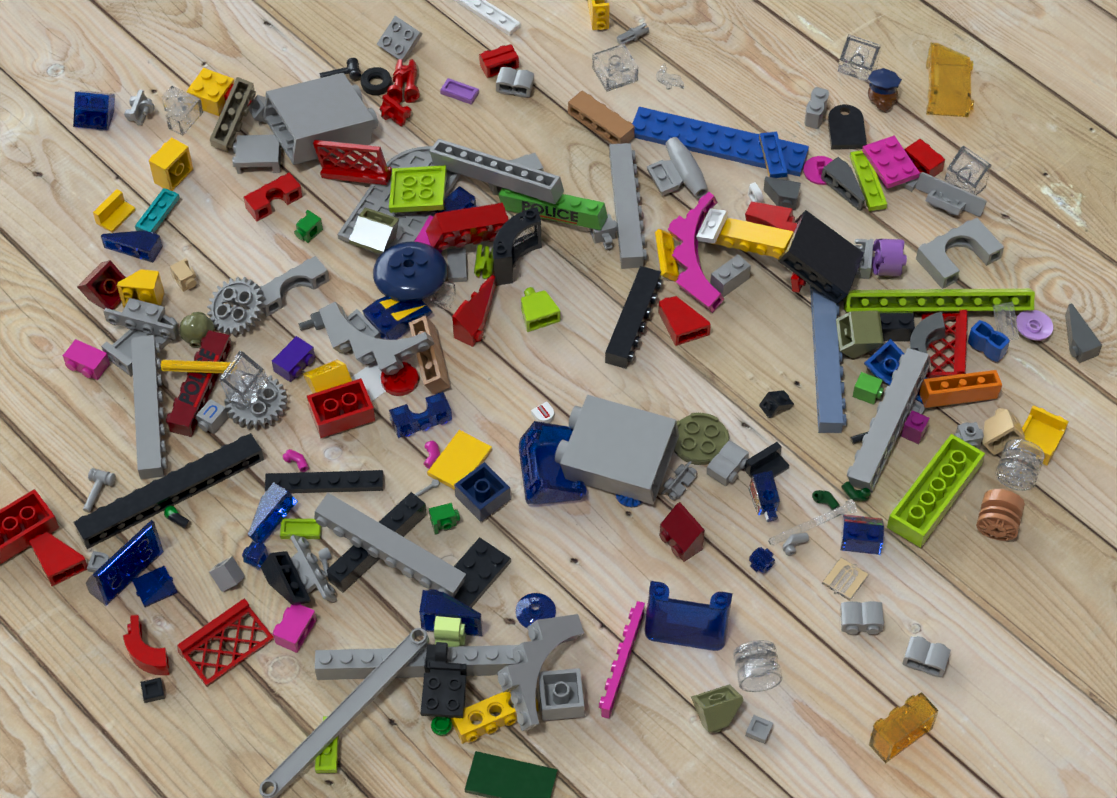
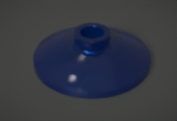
[515,593,556,629]

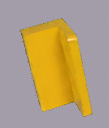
[93,189,135,233]

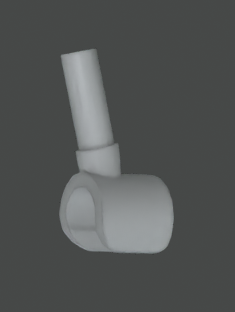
[319,548,332,577]

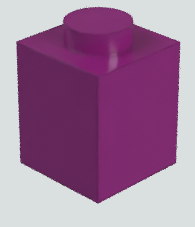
[901,410,930,445]

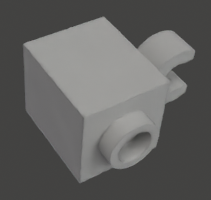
[589,214,618,250]

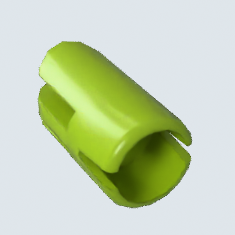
[474,244,493,279]

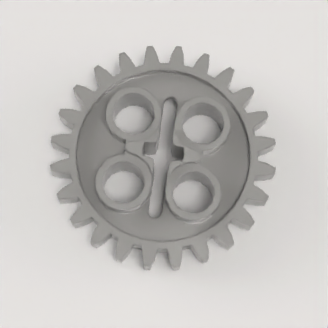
[207,277,266,336]
[224,373,288,430]

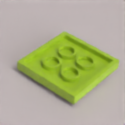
[389,165,447,213]

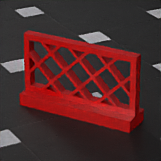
[313,140,392,185]
[922,310,968,378]
[177,598,274,687]

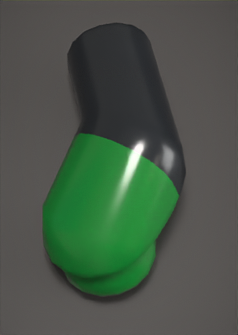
[164,506,189,529]

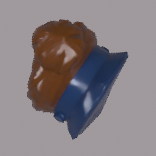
[868,68,902,112]

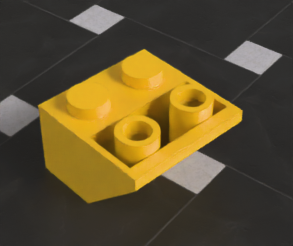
[117,269,165,308]

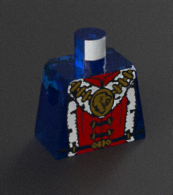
[749,471,780,522]

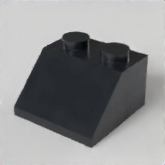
[880,311,915,342]

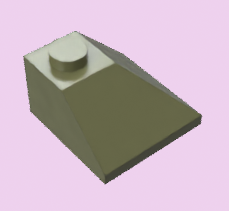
[691,684,743,733]

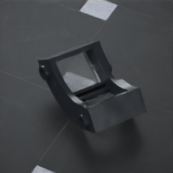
[493,207,542,286]

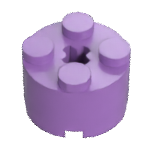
[872,239,907,276]

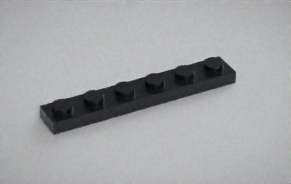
[265,470,384,494]

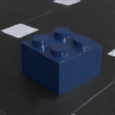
[454,462,511,522]

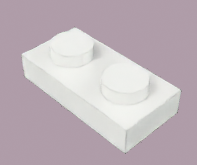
[696,208,728,244]

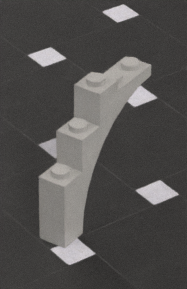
[319,302,435,376]
[497,614,584,731]

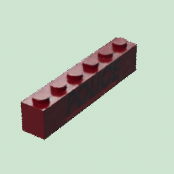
[166,330,232,437]

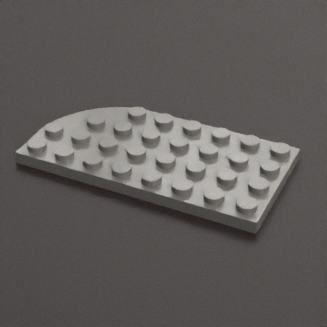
[337,146,461,255]

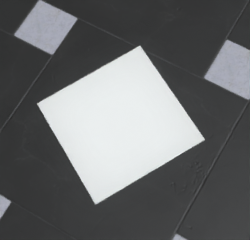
[351,360,386,402]

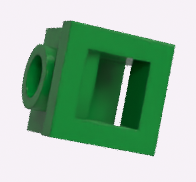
[294,210,323,243]
[429,503,460,535]

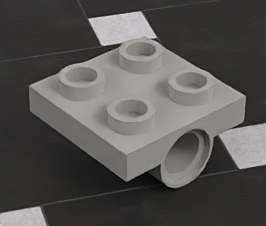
[377,16,423,62]

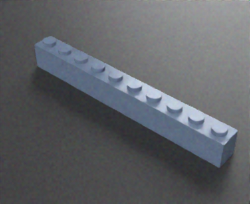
[810,285,846,433]

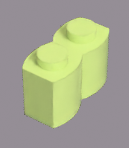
[434,616,466,647]

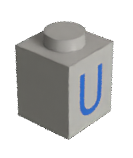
[196,399,228,434]

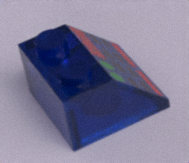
[840,514,884,555]

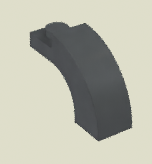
[910,312,946,372]

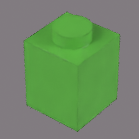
[852,372,884,405]

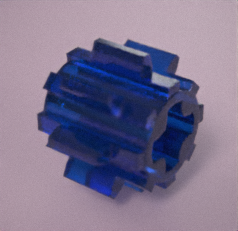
[749,547,775,573]

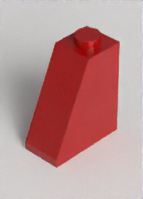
[658,296,711,346]
[29,532,88,586]

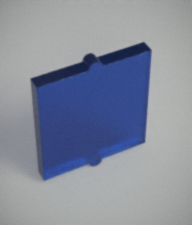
[132,566,177,607]

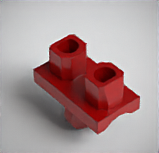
[379,94,412,126]

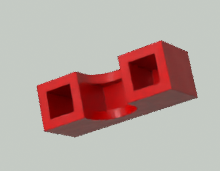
[243,172,303,222]

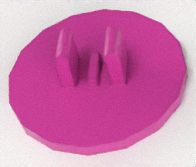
[803,156,833,185]

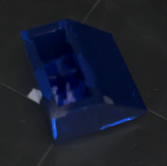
[73,90,115,130]

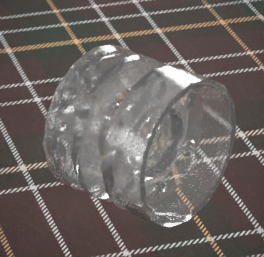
[995,439,1045,491]
[733,640,782,692]

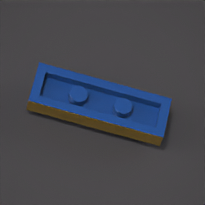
[759,131,788,178]

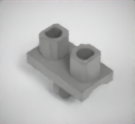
[124,90,155,125]

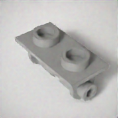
[661,461,697,500]

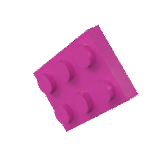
[862,135,920,189]

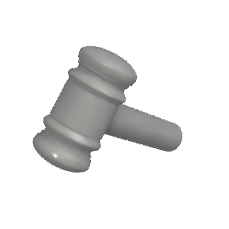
[83,468,116,513]

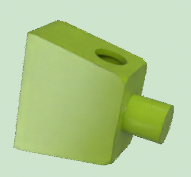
[521,287,560,332]

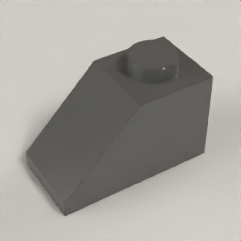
[763,176,801,210]

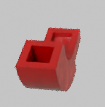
[123,615,170,676]

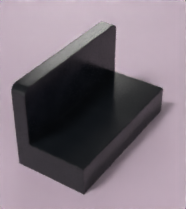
[745,442,789,487]

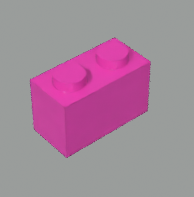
[62,339,110,380]
[273,604,317,653]

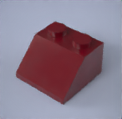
[77,260,126,310]
[659,502,705,562]

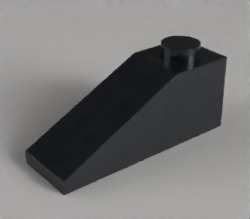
[261,551,311,605]

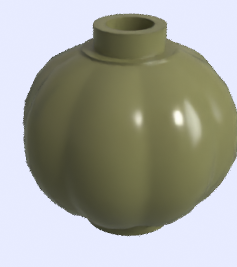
[179,312,215,348]

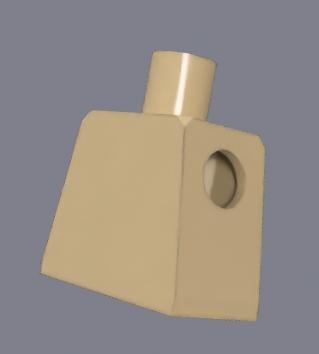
[983,408,1025,455]

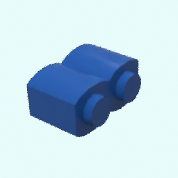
[968,320,1010,362]

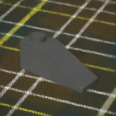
[821,157,865,211]
[1065,303,1102,363]

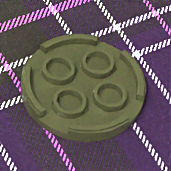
[674,412,729,465]

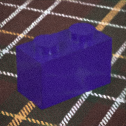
[272,336,315,382]

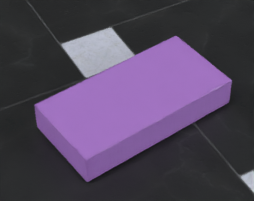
[440,78,479,105]

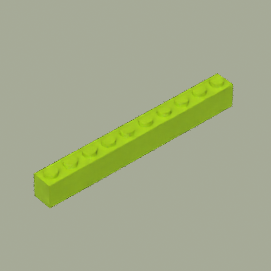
[844,288,1035,312]

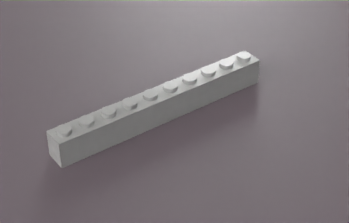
[315,645,518,680]

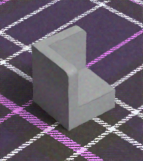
[209,556,245,592]

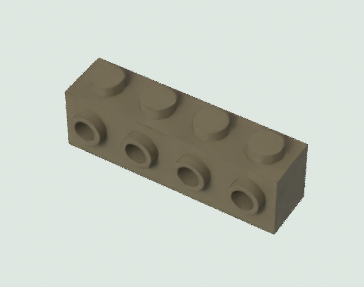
[210,77,256,152]

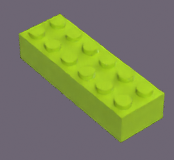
[887,434,985,548]

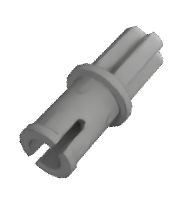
[617,23,649,45]

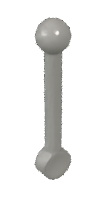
[415,479,439,497]

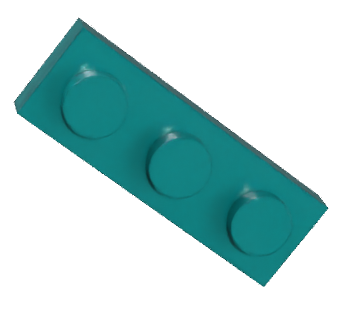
[135,188,180,236]

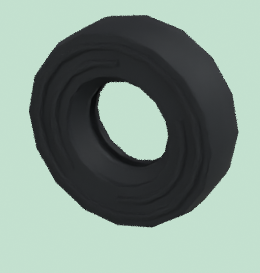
[361,67,392,95]

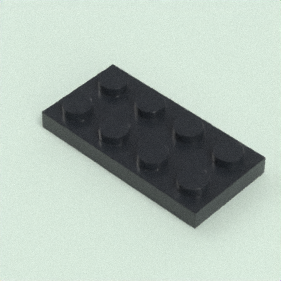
[430,537,511,619]

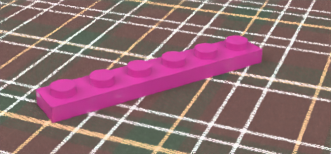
[599,601,645,719]

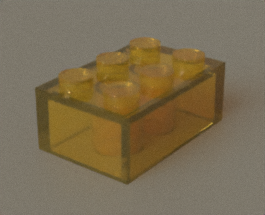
[869,692,939,764]

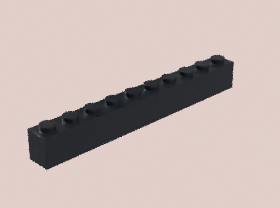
[73,433,264,549]

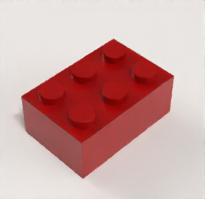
[307,378,375,439]

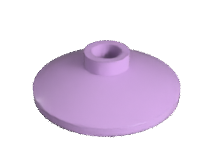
[1016,310,1053,340]

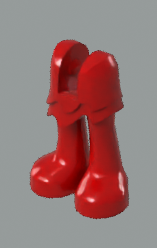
[387,59,420,103]

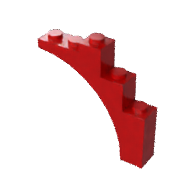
[745,201,806,293]

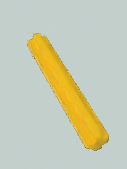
[161,360,237,374]

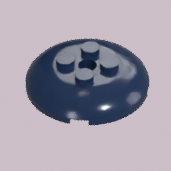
[373,241,447,302]

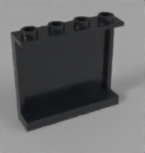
[778,210,864,304]

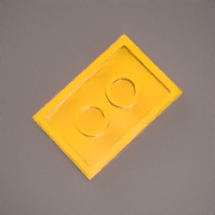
[427,430,492,490]

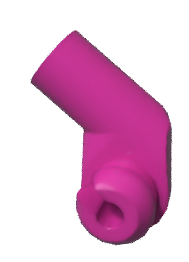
[423,441,440,469]
[283,449,309,472]

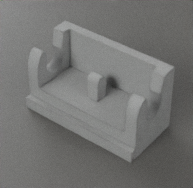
[854,239,874,279]

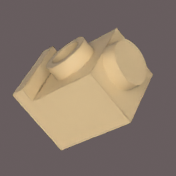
[170,258,197,292]

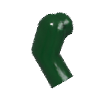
[841,481,871,502]
[812,490,841,512]

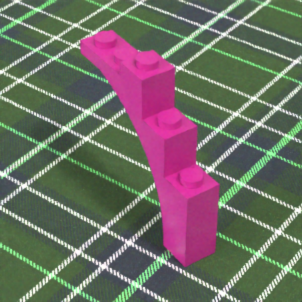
[668,192,724,313]

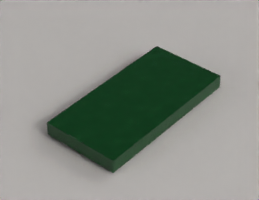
[464,751,558,798]

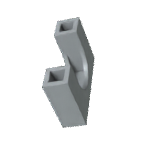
[916,218,1004,289]

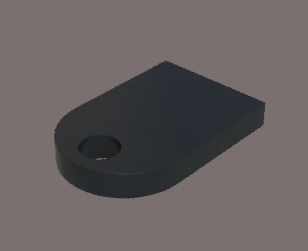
[828,104,867,150]

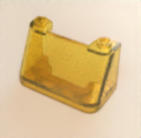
[926,42,974,117]

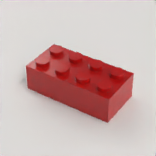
[426,203,509,250]
[0,489,59,564]

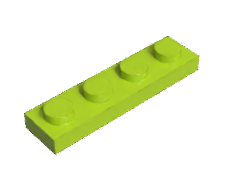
[850,150,887,211]

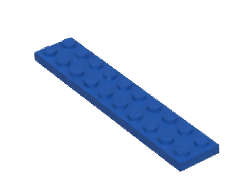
[632,107,809,177]

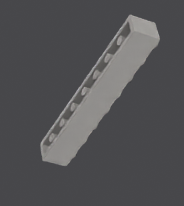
[429,139,564,204]
[609,143,647,269]
[131,335,167,479]
[847,348,931,492]
[314,493,466,600]

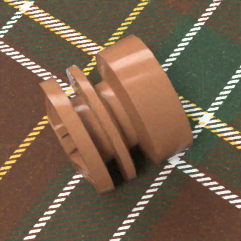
[976,489,1025,541]

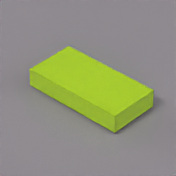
[280,518,321,539]

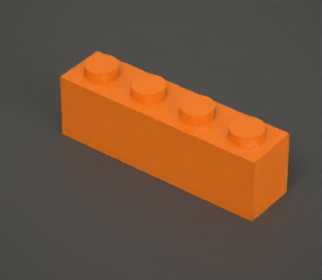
[919,370,1002,408]

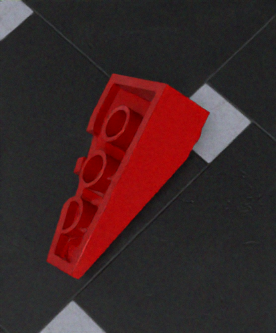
[452,275,496,347]

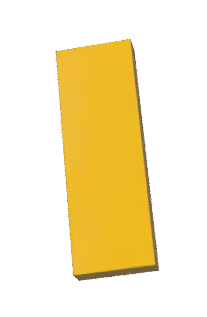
[655,229,679,281]

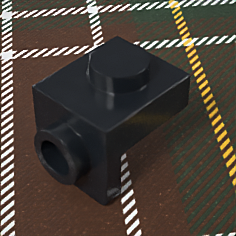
[759,390,794,418]

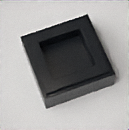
[140,677,165,703]

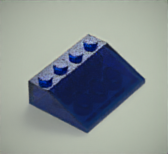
[86,520,164,606]

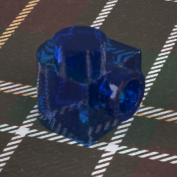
[242,541,269,569]

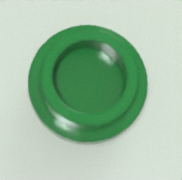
[431,717,452,736]

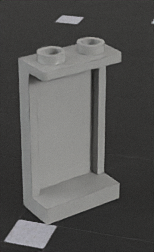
[101,313,179,377]

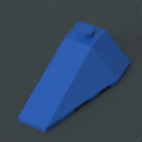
[864,339,927,404]

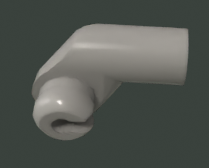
[783,532,809,556]

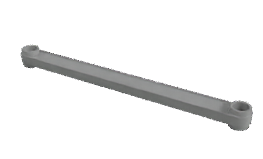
[259,628,429,798]

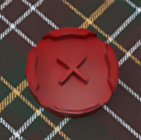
[380,362,419,396]

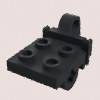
[420,642,467,718]

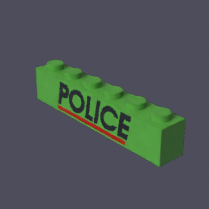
[499,188,608,230]

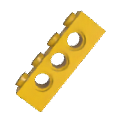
[451,691,538,744]

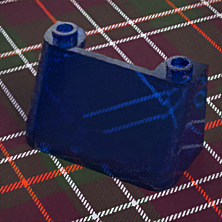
[519,421,587,505]
[644,581,733,651]

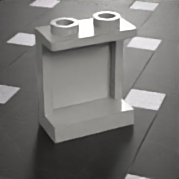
[232,134,281,174]

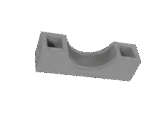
[260,256,329,317]

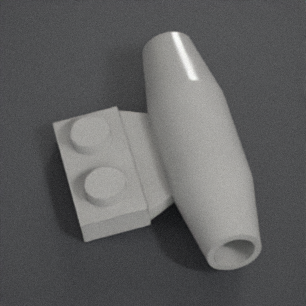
[647,137,708,198]

